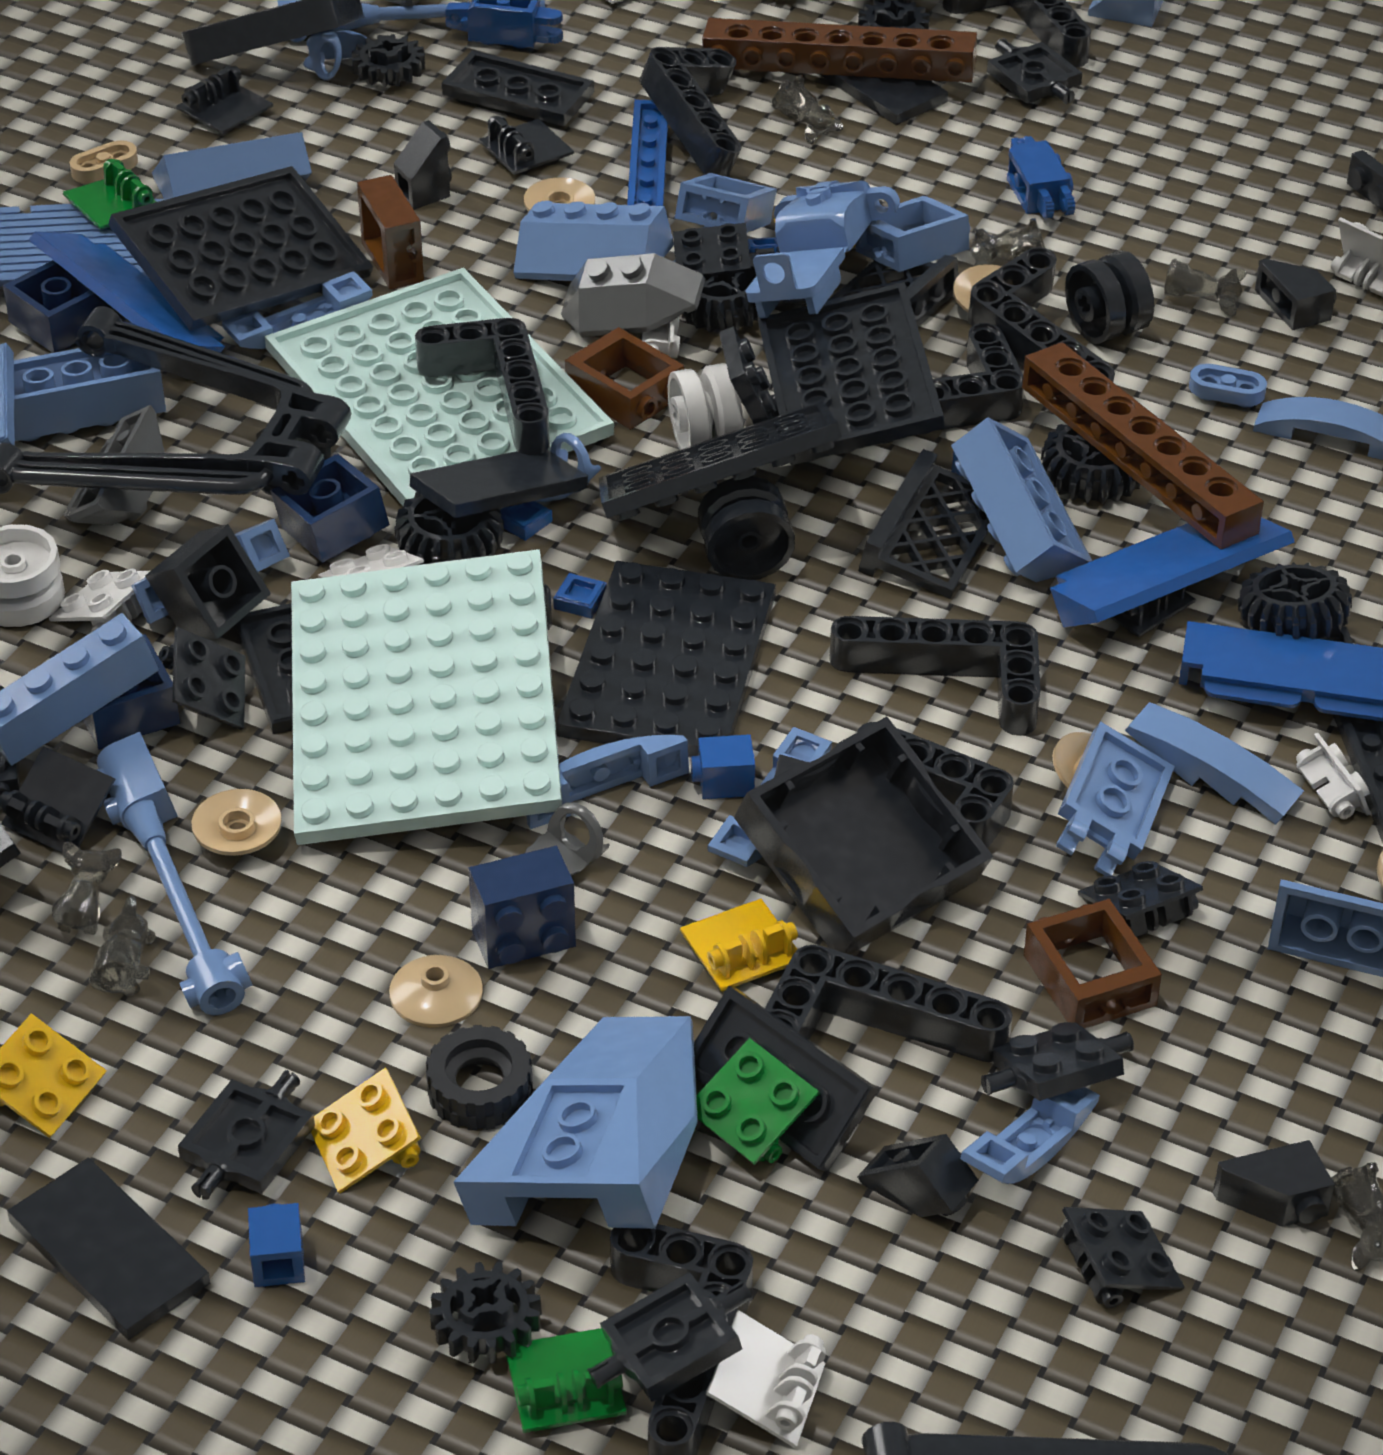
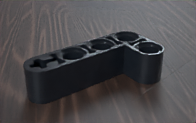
[857,722,1014,848]

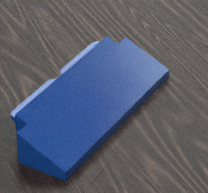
[29,231,225,353]
[1050,517,1295,628]
[1179,621,1383,721]

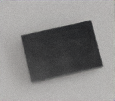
[719,326,779,424]

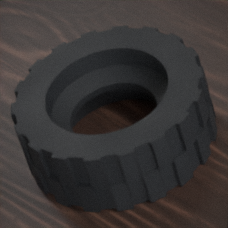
[426,1025,533,1131]

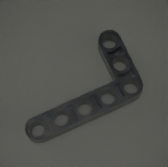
[181,0,365,65]
[942,0,1091,67]
[639,47,742,177]
[967,247,1115,382]
[415,318,550,455]
[933,323,1024,431]
[829,616,1041,736]
[765,945,1013,1062]
[610,1224,753,1455]

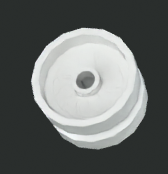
[668,363,744,449]
[0,525,65,627]

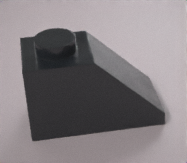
[1255,259,1336,331]
[857,1134,979,1217]
[1213,1140,1335,1227]

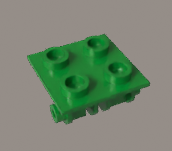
[63,159,157,230]
[696,1038,820,1165]
[506,1328,627,1433]

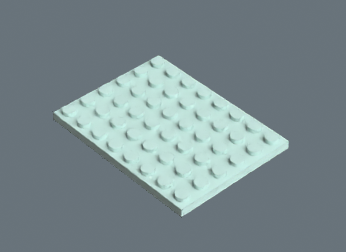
[265,267,614,507]
[291,549,562,845]

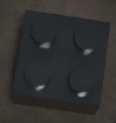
[145,524,271,641]

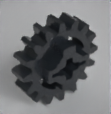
[858,0,930,29]
[352,34,426,87]
[429,1262,542,1364]

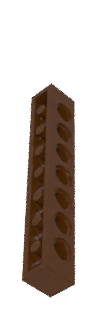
[702,18,977,83]
[1022,342,1264,550]

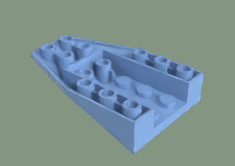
[454,1016,698,1228]

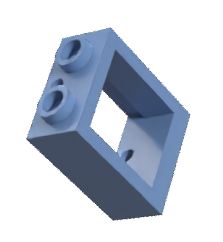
[675,173,777,233]
[856,195,970,272]

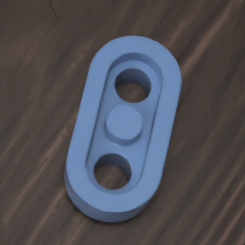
[1189,364,1267,408]

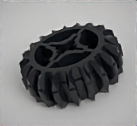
[682,254,759,333]
[1041,424,1141,505]
[394,492,504,565]
[1238,562,1352,639]

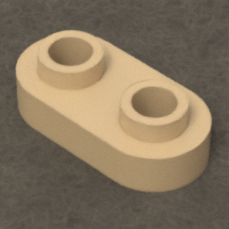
[70,140,138,185]

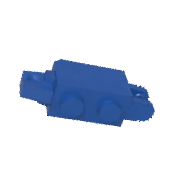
[445,0,563,48]
[1007,136,1076,219]

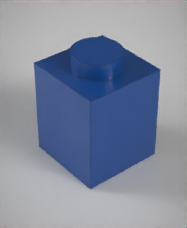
[690,734,755,799]
[248,1203,305,1287]

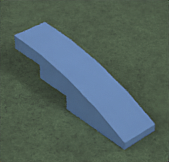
[1125,702,1304,825]

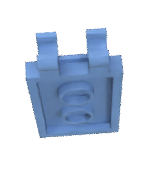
[1056,721,1175,876]

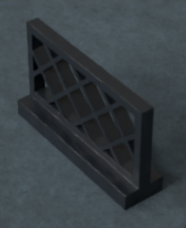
[827,255,959,327]
[858,449,990,599]

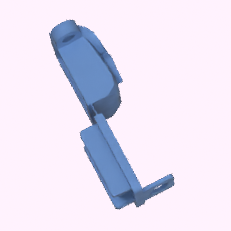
[746,181,900,318]

